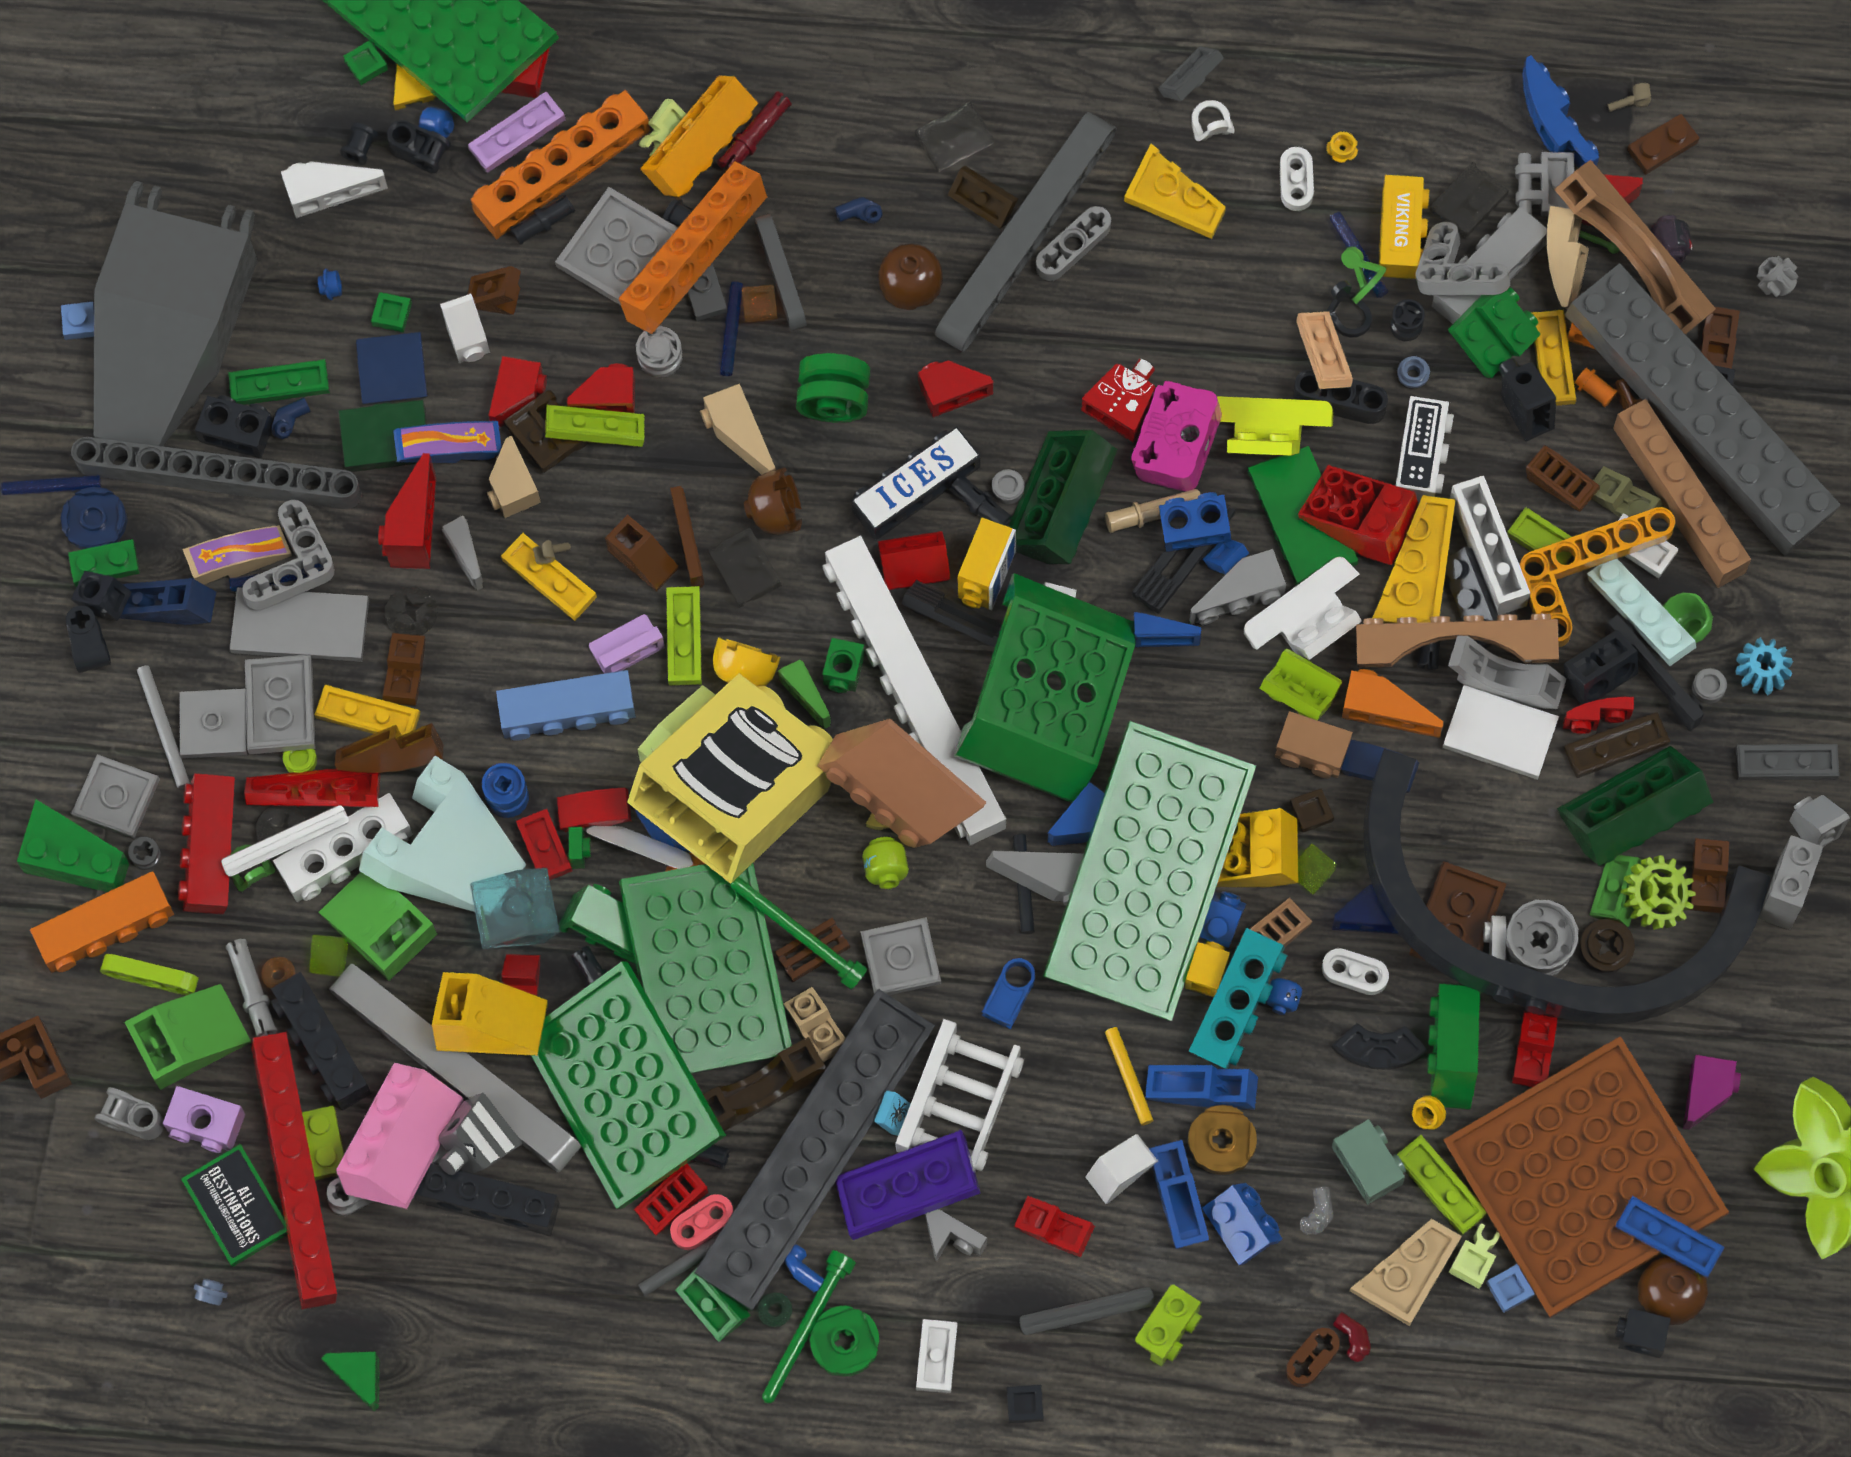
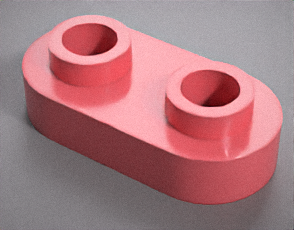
[670,1194,734,1250]

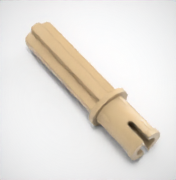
[1105,489,1201,533]

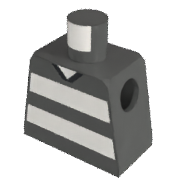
[439,1092,523,1175]

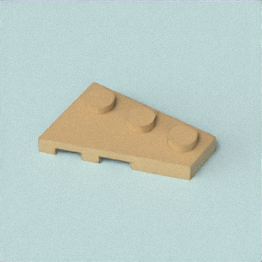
[1350,1219,1462,1326]

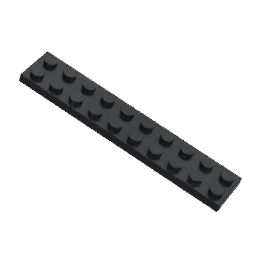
[693,989,935,1312]

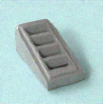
[442,516,483,591]

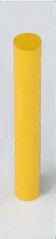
[1105,1027,1154,1126]

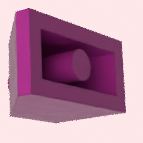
[1683,1055,1741,1130]

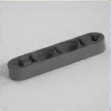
[755,213,807,331]

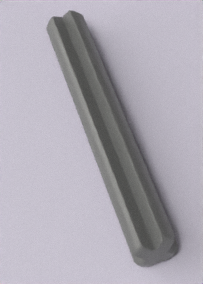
[1019,1287,1155,1335]

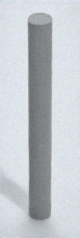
[137,666,190,790]

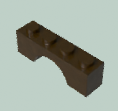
[703,1037,826,1131]

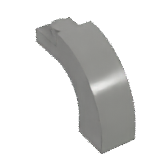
[1448,636,1566,709]

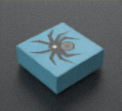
[874,1090,911,1136]

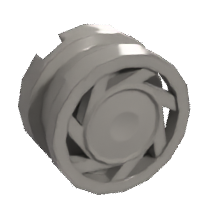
[636,326,683,378]

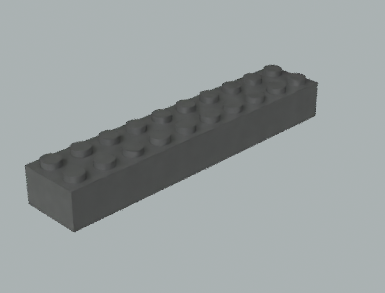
[1565,263,1841,556]

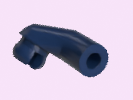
[834,197,883,223]

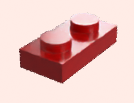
[516,809,572,884]

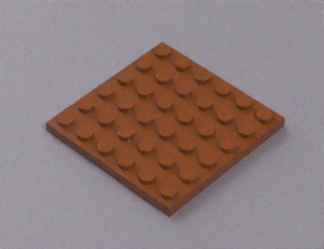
[1443,1036,1729,1318]

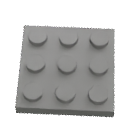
[555,187,678,305]

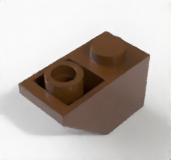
[605,514,679,592]

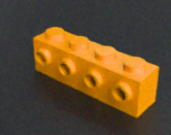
[640,75,758,197]

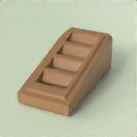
[1240,898,1312,967]

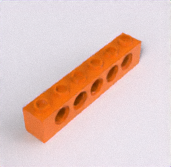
[471,90,650,240]
[619,161,767,334]

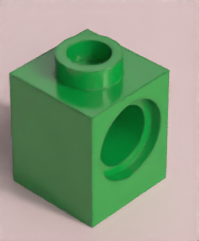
[822,638,865,693]

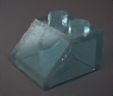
[470,868,560,949]

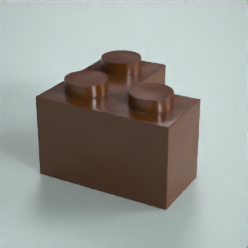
[0,1015,72,1099]

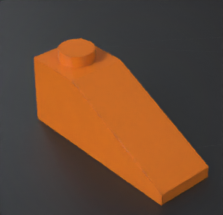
[1342,669,1444,738]

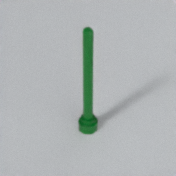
[730,877,867,990]
[762,1250,856,1403]

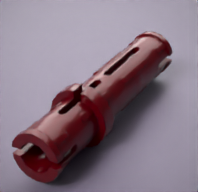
[717,91,792,172]

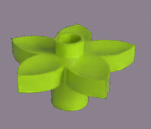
[1754,1077,1851,1260]

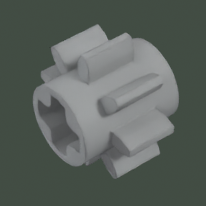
[1757,256,1798,297]

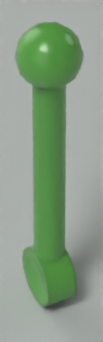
[1579,230,1620,254]

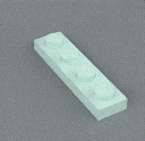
[1587,559,1696,666]

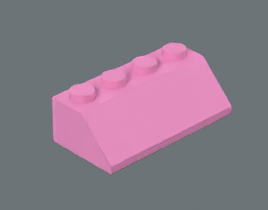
[336,1063,464,1209]

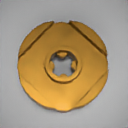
[1188,1105,1257,1175]

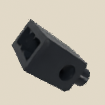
[1498,358,1556,442]

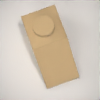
[487,436,541,518]

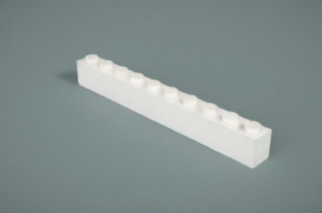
[822,536,1006,845]

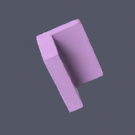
[589,614,665,674]

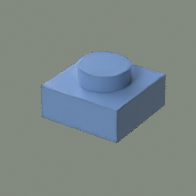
[61,302,94,340]
[1486,1265,1535,1313]

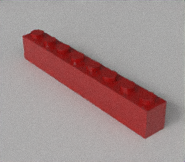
[252,1032,337,1309]

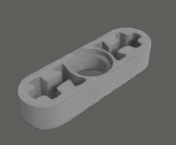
[1036,206,1111,281]

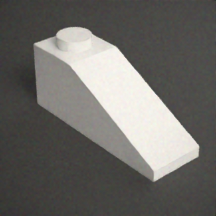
[281,162,388,218]

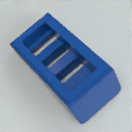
[1133,612,1201,647]

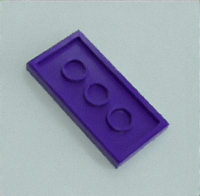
[836,1130,981,1240]

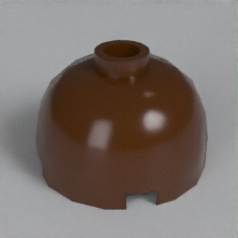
[878,243,943,310]
[744,468,802,535]
[1637,1255,1708,1325]

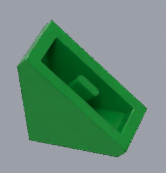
[322,1352,379,1411]

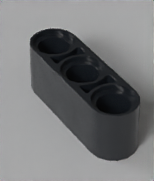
[1293,370,1388,424]

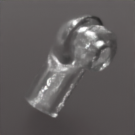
[1300,1187,1333,1235]

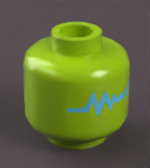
[862,837,909,889]

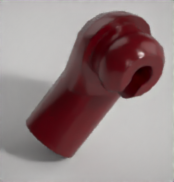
[1332,1312,1371,1362]

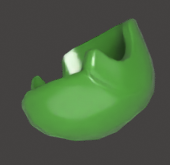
[1663,592,1713,643]

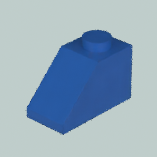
[1048,782,1104,846]

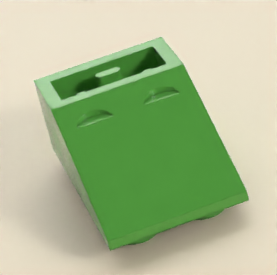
[319,872,437,981]
[124,984,251,1090]

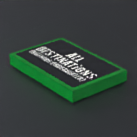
[181,1144,287,1267]

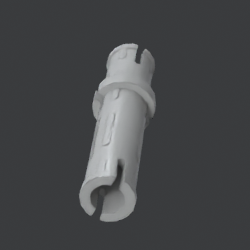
[226,939,277,1037]

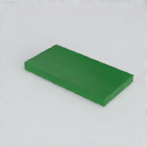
[1248,446,1358,586]

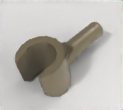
[1607,83,1651,112]
[533,540,571,565]

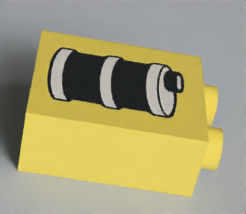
[627,673,833,883]

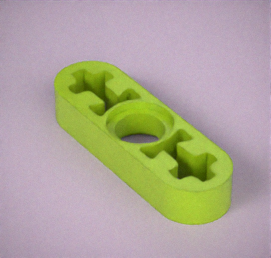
[100,954,199,995]

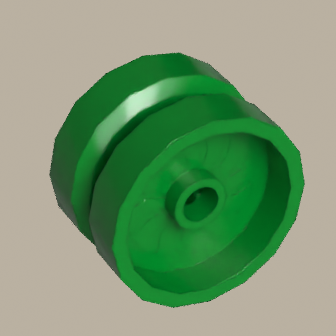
[796,353,870,423]

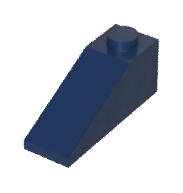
[120,578,216,625]

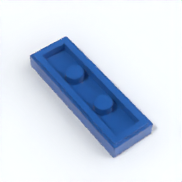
[1615,1196,1724,1278]

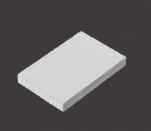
[1442,685,1559,780]

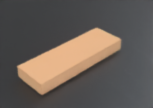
[1296,312,1353,389]

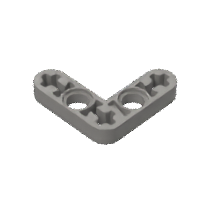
[1416,222,1510,295]
[242,500,335,610]

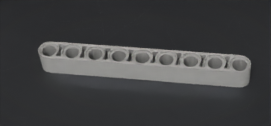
[329,964,581,1173]

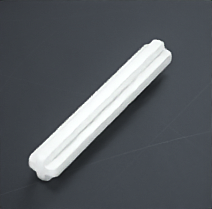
[221,805,349,877]

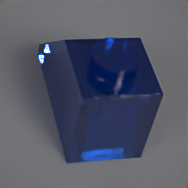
[1332,884,1399,934]

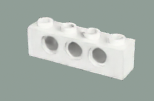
[273,793,413,902]

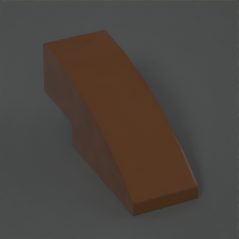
[335,723,444,773]

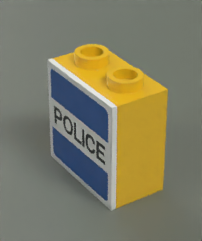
[958,518,1016,610]

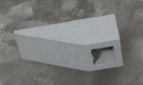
[1189,549,1286,625]

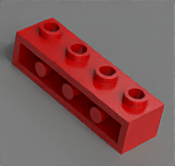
[178,773,235,914]

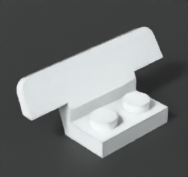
[1244,557,1362,660]

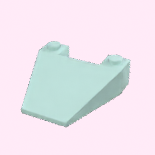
[359,756,526,916]

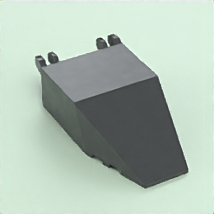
[94,181,257,446]

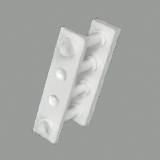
[895,1019,1024,1172]

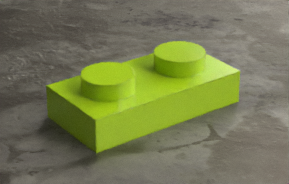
[302,1105,345,1181]

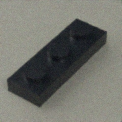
[1445,547,1498,649]

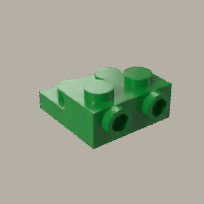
[1448,287,1541,378]

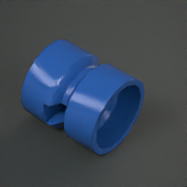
[482,763,529,818]

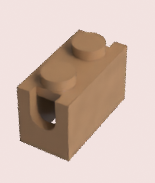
[1275,711,1353,778]

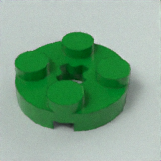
[810,1305,879,1376]

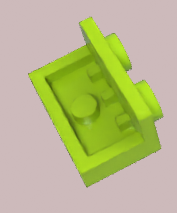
[1259,649,1342,721]
[1135,1284,1202,1367]

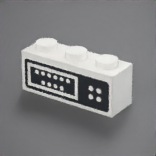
[1396,396,1454,502]

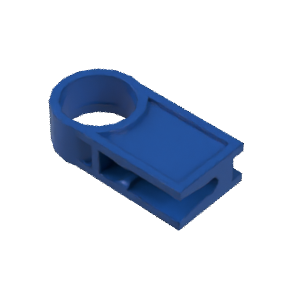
[982,958,1035,1030]

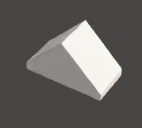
[1086,1134,1158,1204]

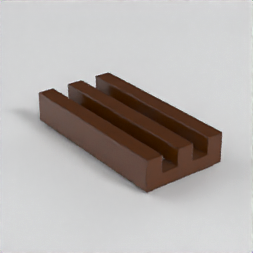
[775,918,850,982]

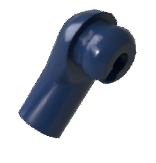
[271,398,311,439]

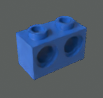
[1159,492,1231,552]

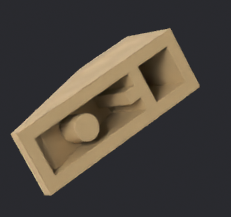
[700,384,776,475]

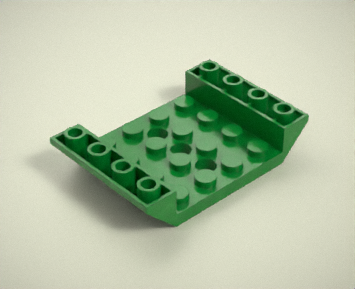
[954,573,1135,803]

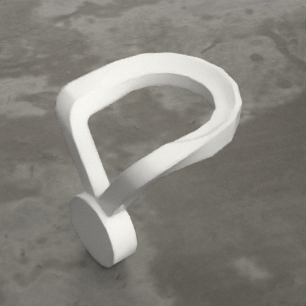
[1191,100,1234,141]

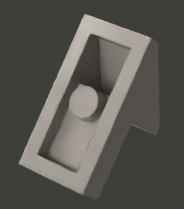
[925,1209,987,1262]

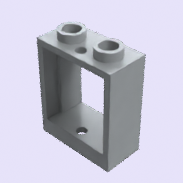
[1758,835,1823,930]

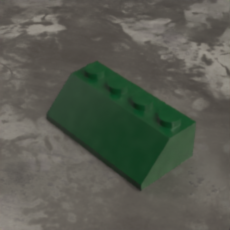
[1009,430,1118,564]
[1557,746,1714,866]

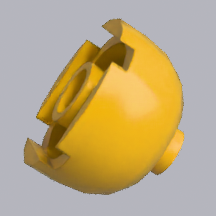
[713,637,781,687]

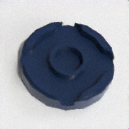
[60,487,128,550]

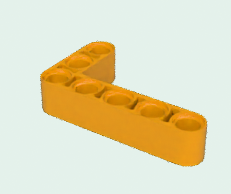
[1520,507,1675,647]

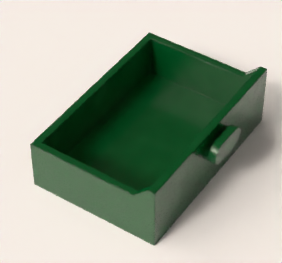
[338,400,427,472]

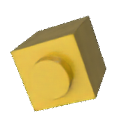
[1185,941,1230,997]

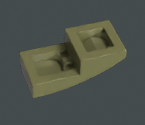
[1592,466,1662,517]

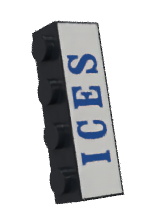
[851,426,980,541]

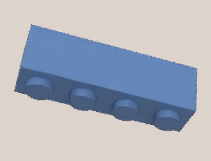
[496,670,636,740]

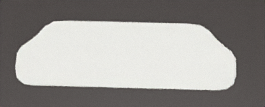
[586,826,693,869]

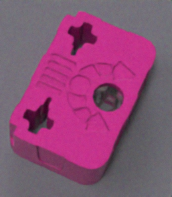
[1131,381,1222,491]

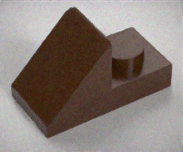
[467,266,521,315]

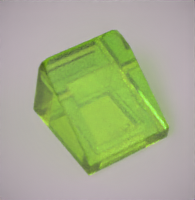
[1298,843,1337,895]
[310,935,348,976]

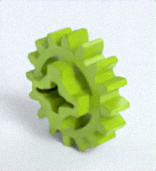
[1621,855,1696,930]

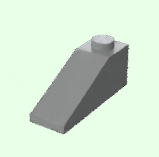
[986,851,1084,905]

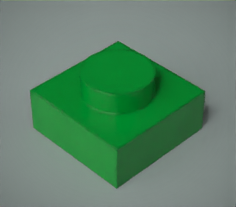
[343,40,388,85]
[371,292,412,333]
[569,827,591,869]

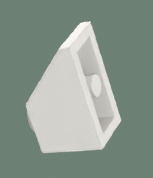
[440,294,490,363]

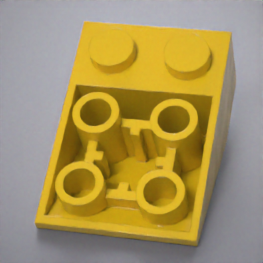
[1216,808,1298,887]
[432,972,548,1056]

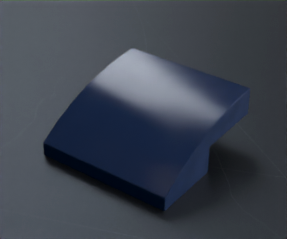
[356,332,428,404]

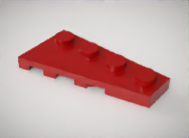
[244,768,381,807]

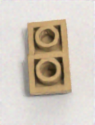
[783,987,845,1063]

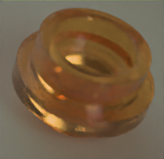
[261,957,296,989]

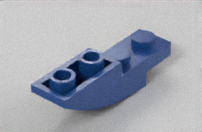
[1523,55,1599,168]

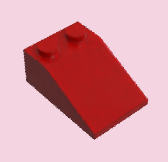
[378,453,437,569]

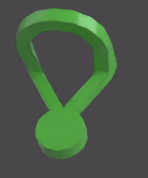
[1341,247,1387,304]
[231,845,275,892]

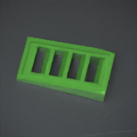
[778,660,831,729]

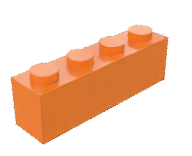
[30,871,175,973]

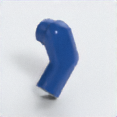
[784,1244,824,1292]

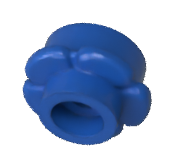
[318,269,342,300]

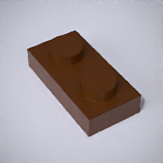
[1627,114,1700,175]

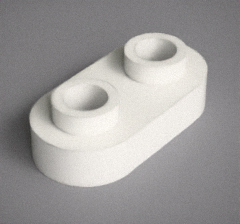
[1280,147,1314,211]
[1483,916,1506,960]
[1322,948,1389,995]

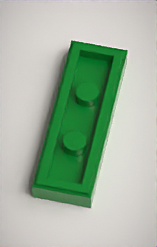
[228,359,330,405]

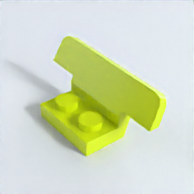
[1217,396,1333,456]

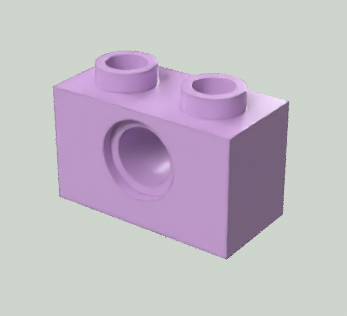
[163,1086,245,1153]

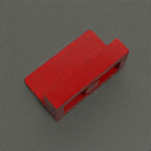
[878,531,950,590]

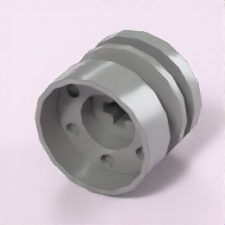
[1505,900,1578,976]

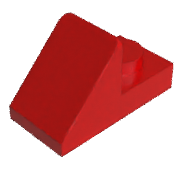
[501,954,540,996]

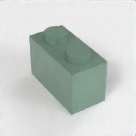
[1332,1119,1406,1205]

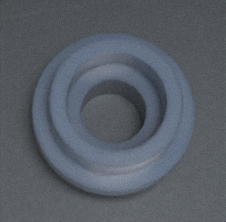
[1397,356,1430,388]
[193,1278,228,1305]

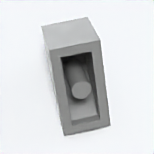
[1789,795,1850,847]

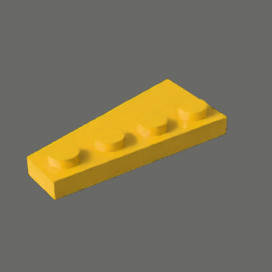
[1373,495,1455,624]

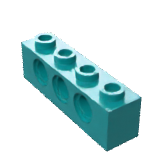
[1189,928,1288,1069]

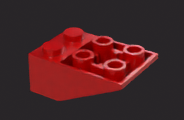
[1298,465,1418,565]

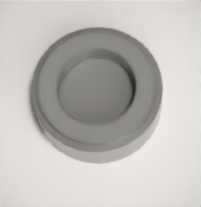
[992,469,1024,504]
[1692,668,1727,704]

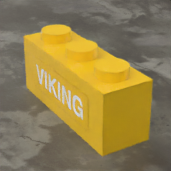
[1379,175,1429,279]

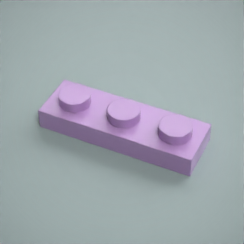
[468,92,566,173]

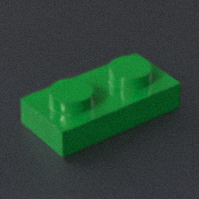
[68,539,140,587]

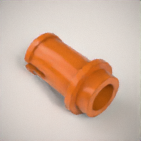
[1575,368,1618,407]

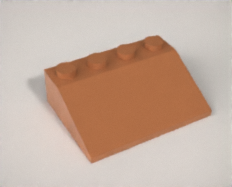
[818,719,986,848]

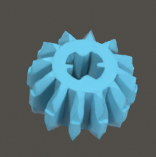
[1735,637,1793,696]

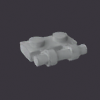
[1515,152,1574,216]

